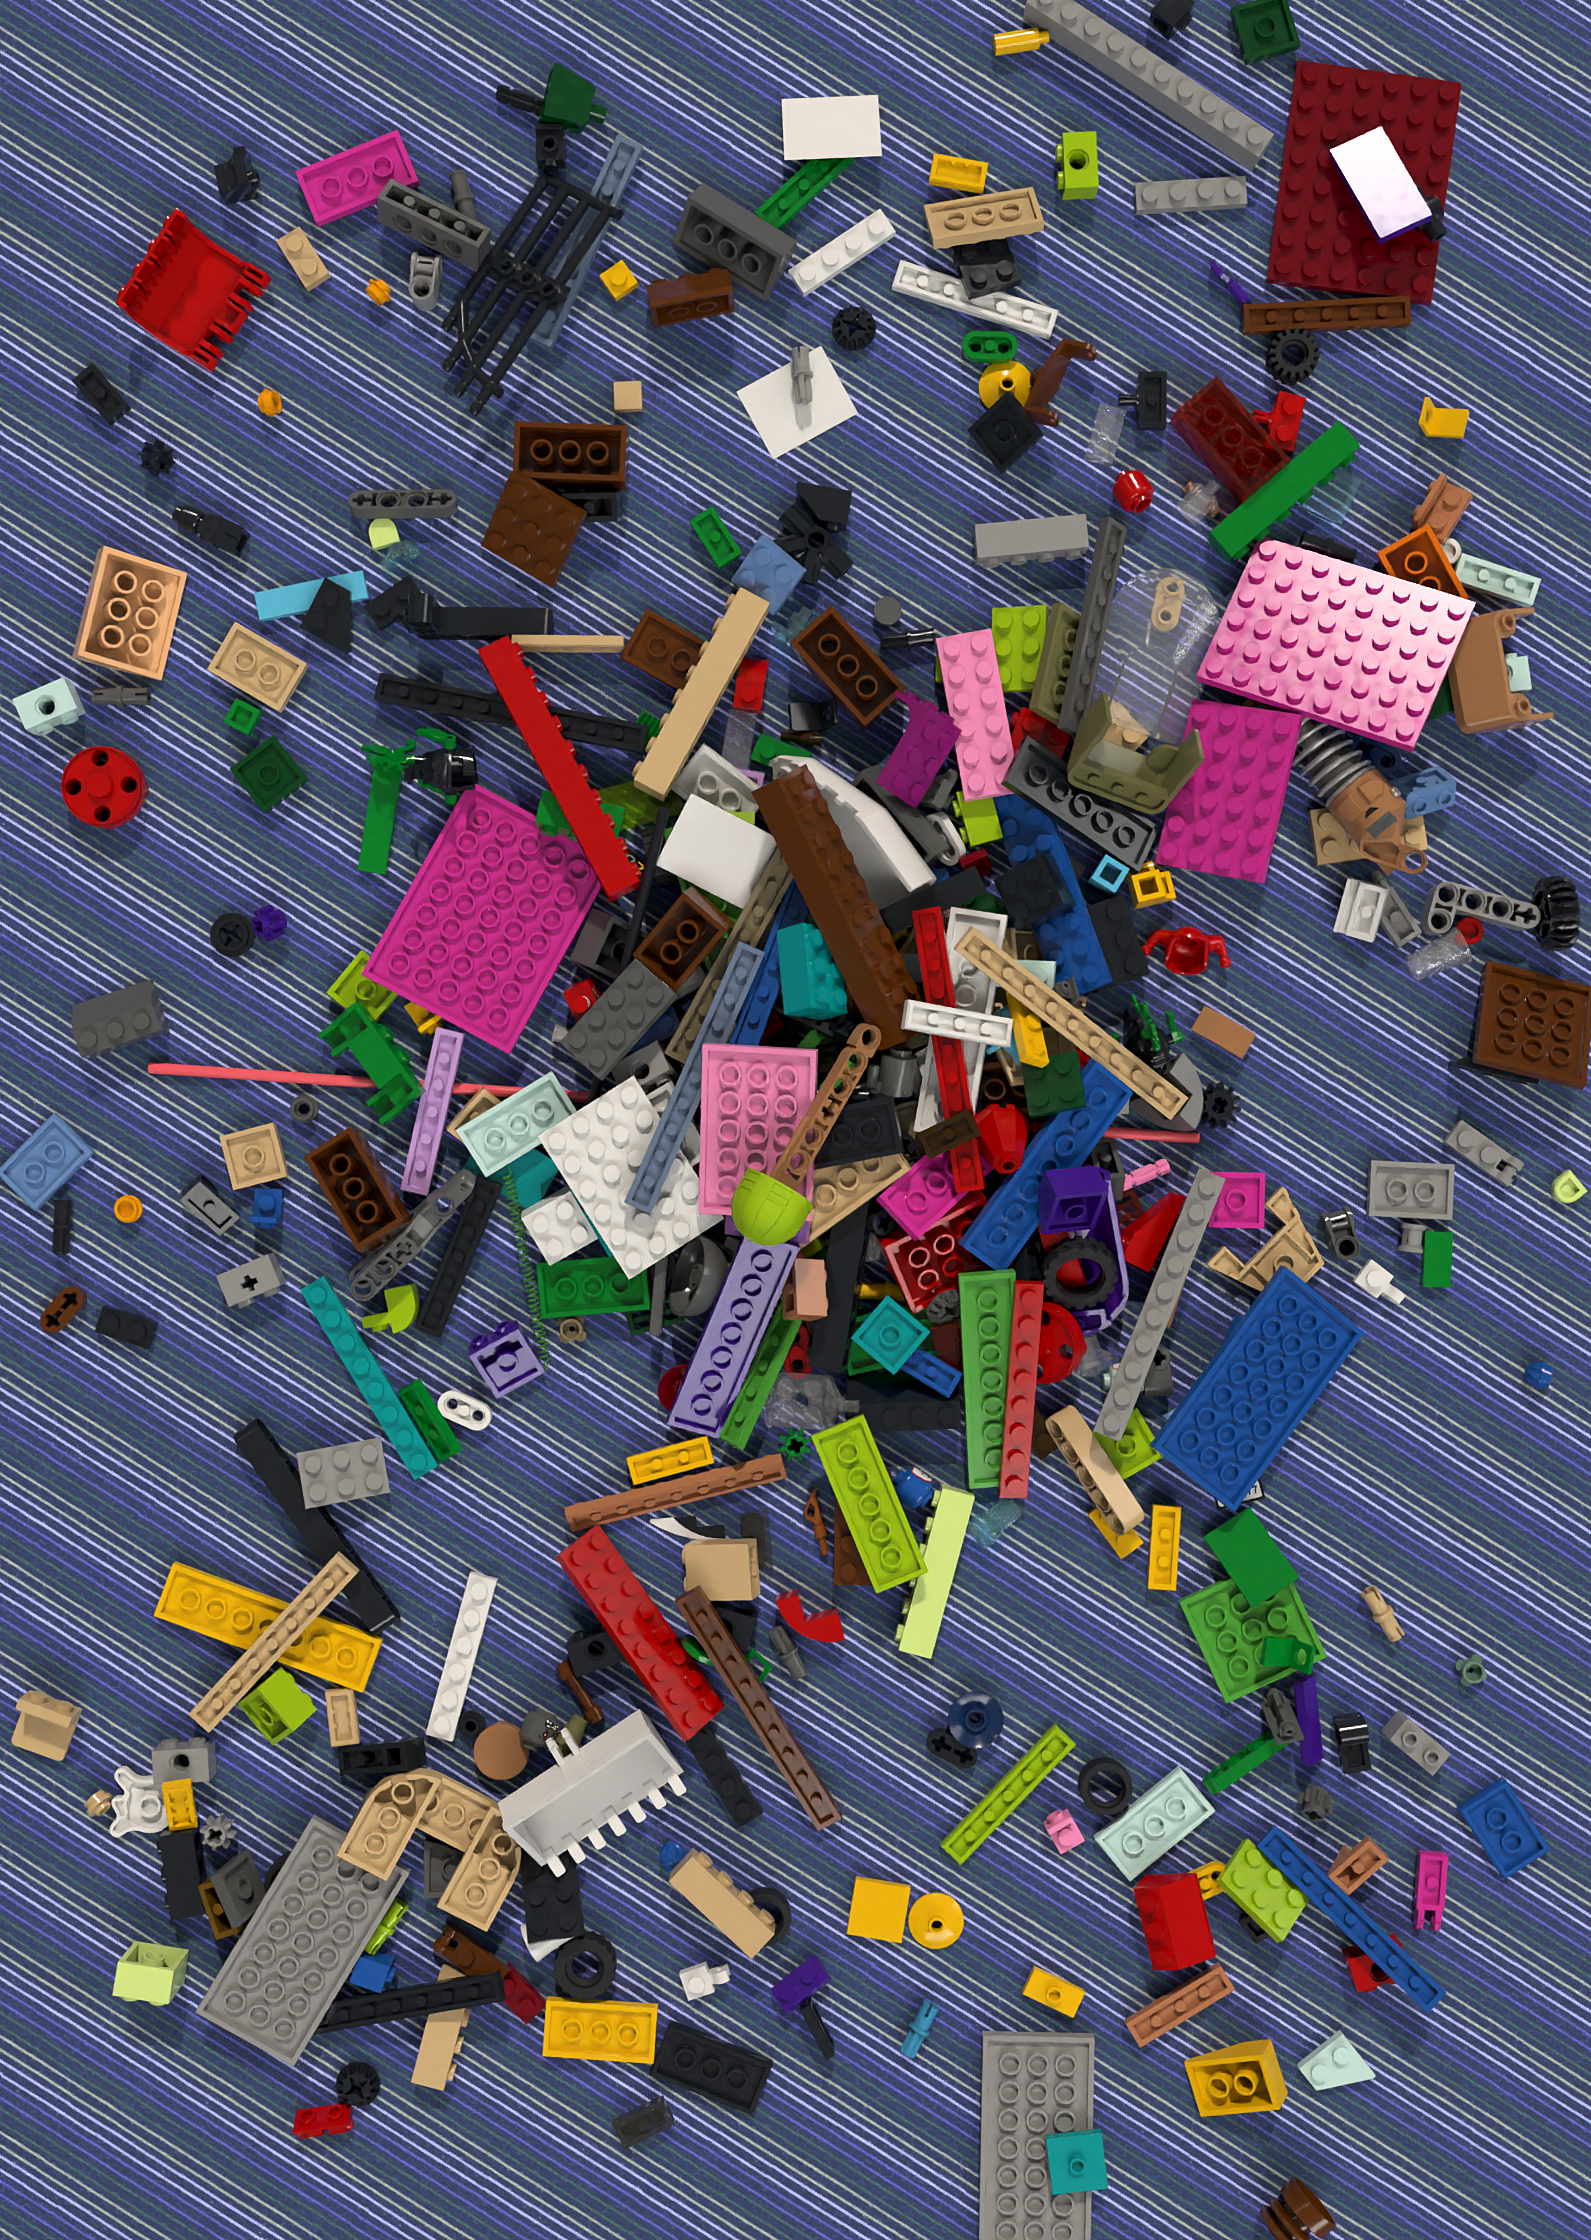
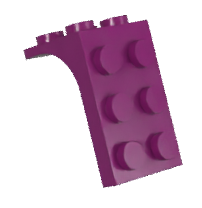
[875,691,962,809]

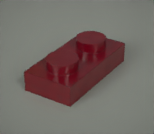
[503,1962,546,2025]

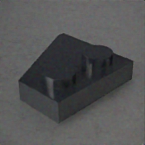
[300,577,352,654]

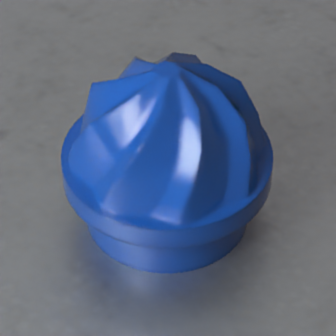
[1525,1362,1554,1389]
[659,1841,686,1872]

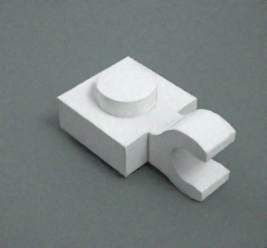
[1353,1259,1406,1304]
[679,1962,731,2001]

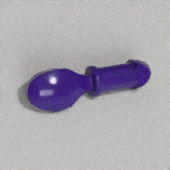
[1210,259,1251,306]

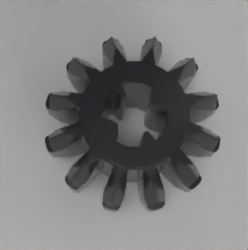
[1200,1082,1241,1129]

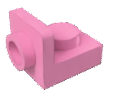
[1043,1809,1085,1854]

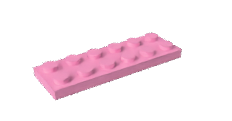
[936,628,1014,802]

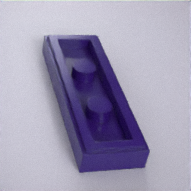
[1294,1675,1324,1766]

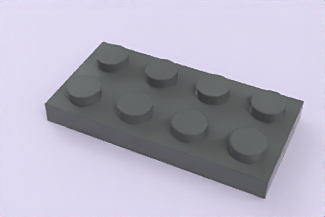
[560,958,678,1080]

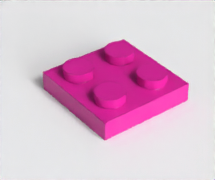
[1206,1172,1265,1229]

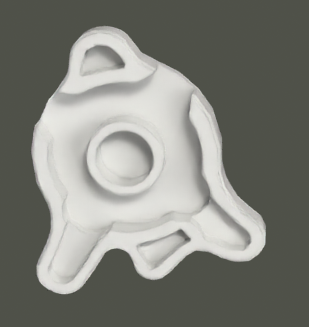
[109,1766,168,1837]

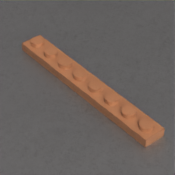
[564,1453,787,1532]

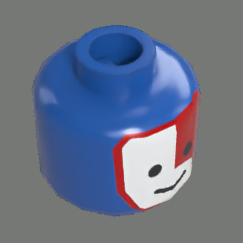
[892,1467,934,1509]

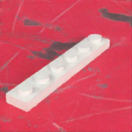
[426,1571,498,1742]

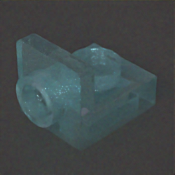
[771,606,813,645]

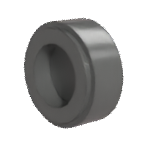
[874,597,902,627]

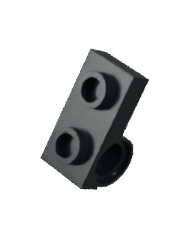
[1332,1712,1372,1775]

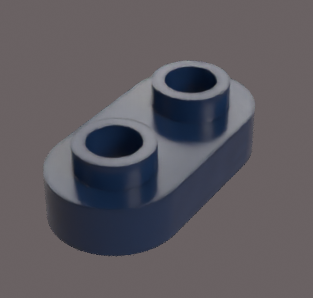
[1347,734,1401,776]

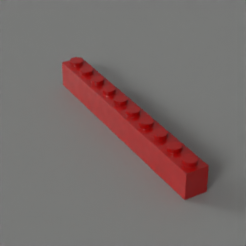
[478,635,642,902]

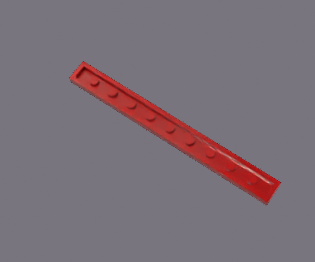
[912,906,986,1193]

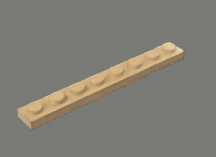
[188,1551,359,1733]

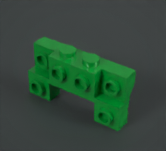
[317,1001,426,1125]

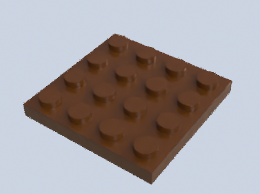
[1472,960,1591,1090]

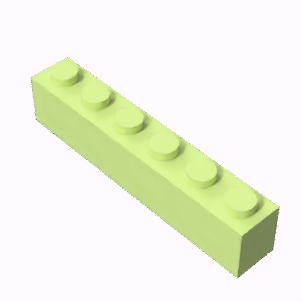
[894,1484,975,1659]

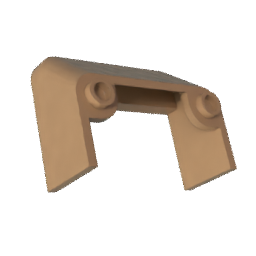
[1447,607,1554,734]

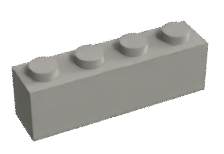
[972,514,1089,568]

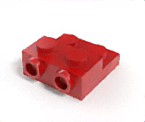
[1009,707,1070,758]

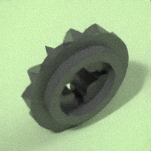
[926,1289,960,1324]

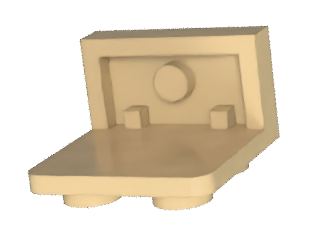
[11,1690,82,1761]

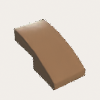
[1191,1006,1256,1060]

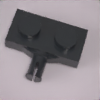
[1118,371,1167,431]
[364,575,421,634]

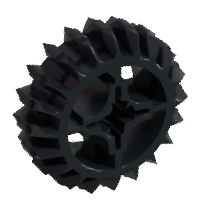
[1531,875,1581,952]

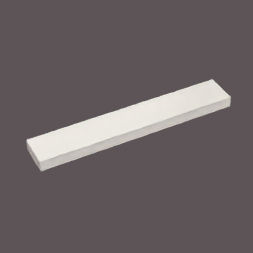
[892,260,1059,340]

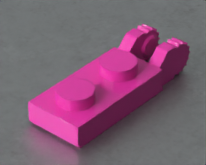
[1413,1850,1448,1931]

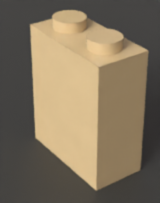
[682,1538,761,1601]

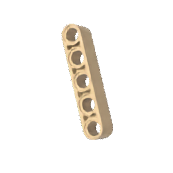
[1045,1405,1144,1536]

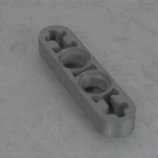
[348,489,458,519]

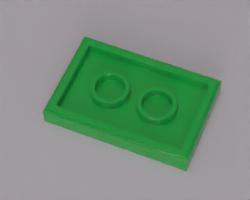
[1203,1506,1299,1609]

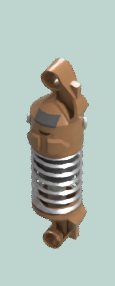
[1242,698,1428,876]

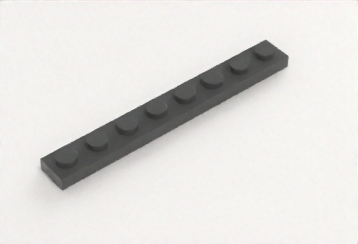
[1057,516,1127,738]

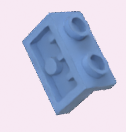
[1389,766,1456,820]

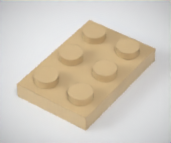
[207,622,309,713]

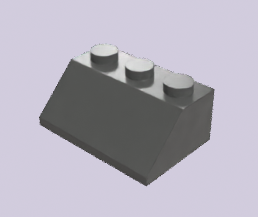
[72,979,170,1058]

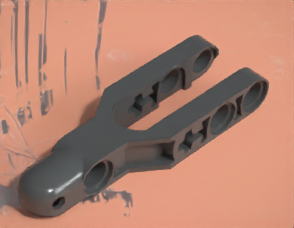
[349,1169,476,1301]

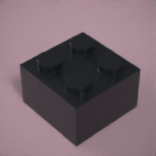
[993,853,1076,932]

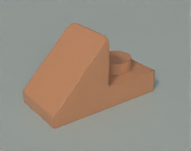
[1327,1835,1389,1896]

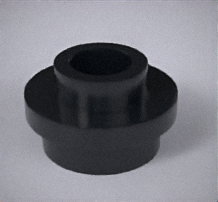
[458,1710,486,1739]

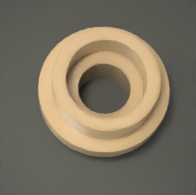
[85,1790,112,1817]

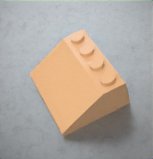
[72,546,187,681]

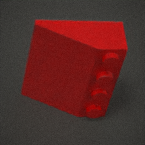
[874,1190,989,1314]

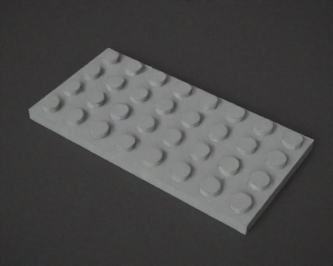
[195,1814,411,2067]
[978,2031,1095,2240]

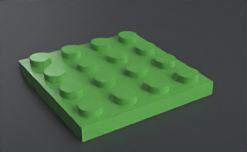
[1178,1576,1327,1704]

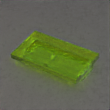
[597,780,684,830]

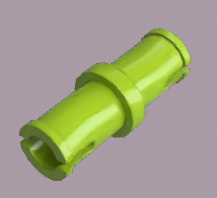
[364,1897,409,1955]

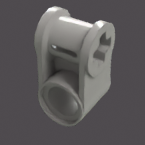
[409,252,443,311]

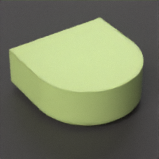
[369,519,401,551]
[1551,1170,1587,1203]

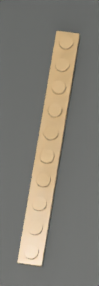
[953,926,1188,1120]

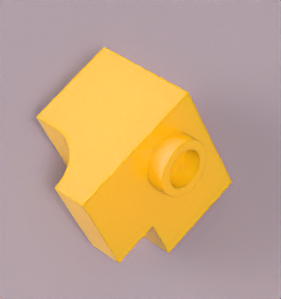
[1125,861,1176,910]

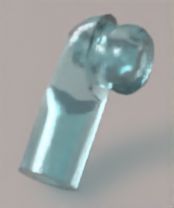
[379,540,420,572]

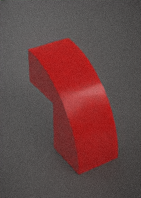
[776,1590,845,1642]

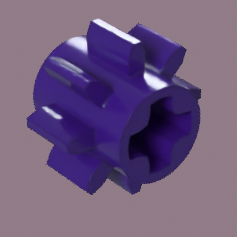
[251,904,287,941]

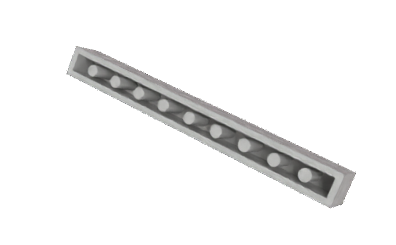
[1023,0,1274,172]
[1093,1168,1225,1442]

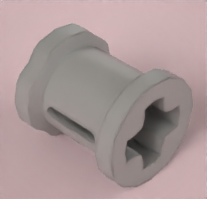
[1397,1223,1426,1254]

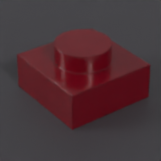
[958,848,993,878]

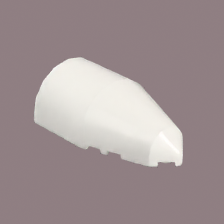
[769,755,937,910]

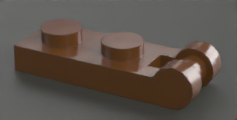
[432,1921,510,1981]

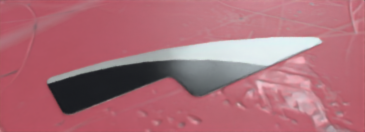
[650,1516,726,1540]

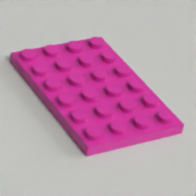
[1155,699,1303,884]

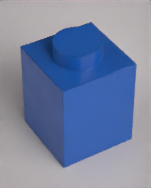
[349,1950,396,1993]

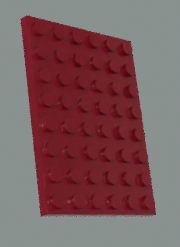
[1265,60,1462,306]

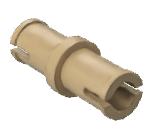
[1360,1585,1405,1642]

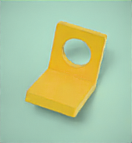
[1419,397,1469,438]

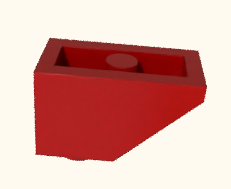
[733,657,769,716]

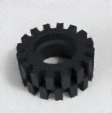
[1265,328,1320,385]

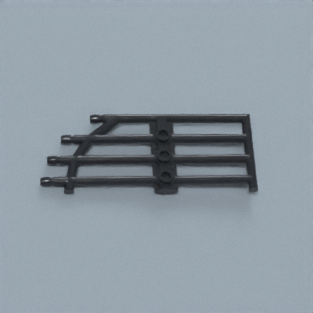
[441,171,623,417]

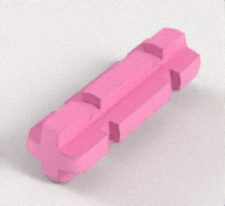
[1123,1159,1171,1191]

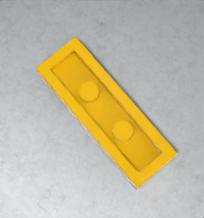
[1006,992,1049,1068]
[626,1435,714,1485]
[1146,1504,1181,1591]

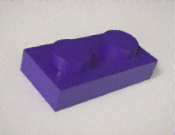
[771,1954,832,2014]

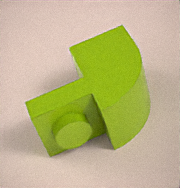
[361,1283,420,1334]

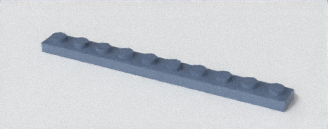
[624,941,765,1214]

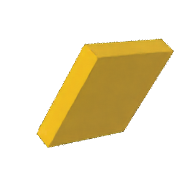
[846,1876,911,1943]

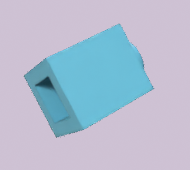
[1087,855,1130,896]

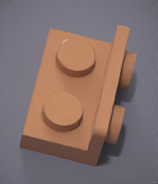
[1411,474,1473,545]

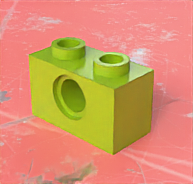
[1055,131,1099,200]

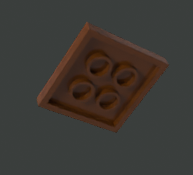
[480,470,588,587]

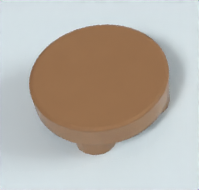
[473,1720,530,1780]

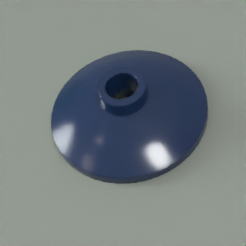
[948,1691,1004,1748]

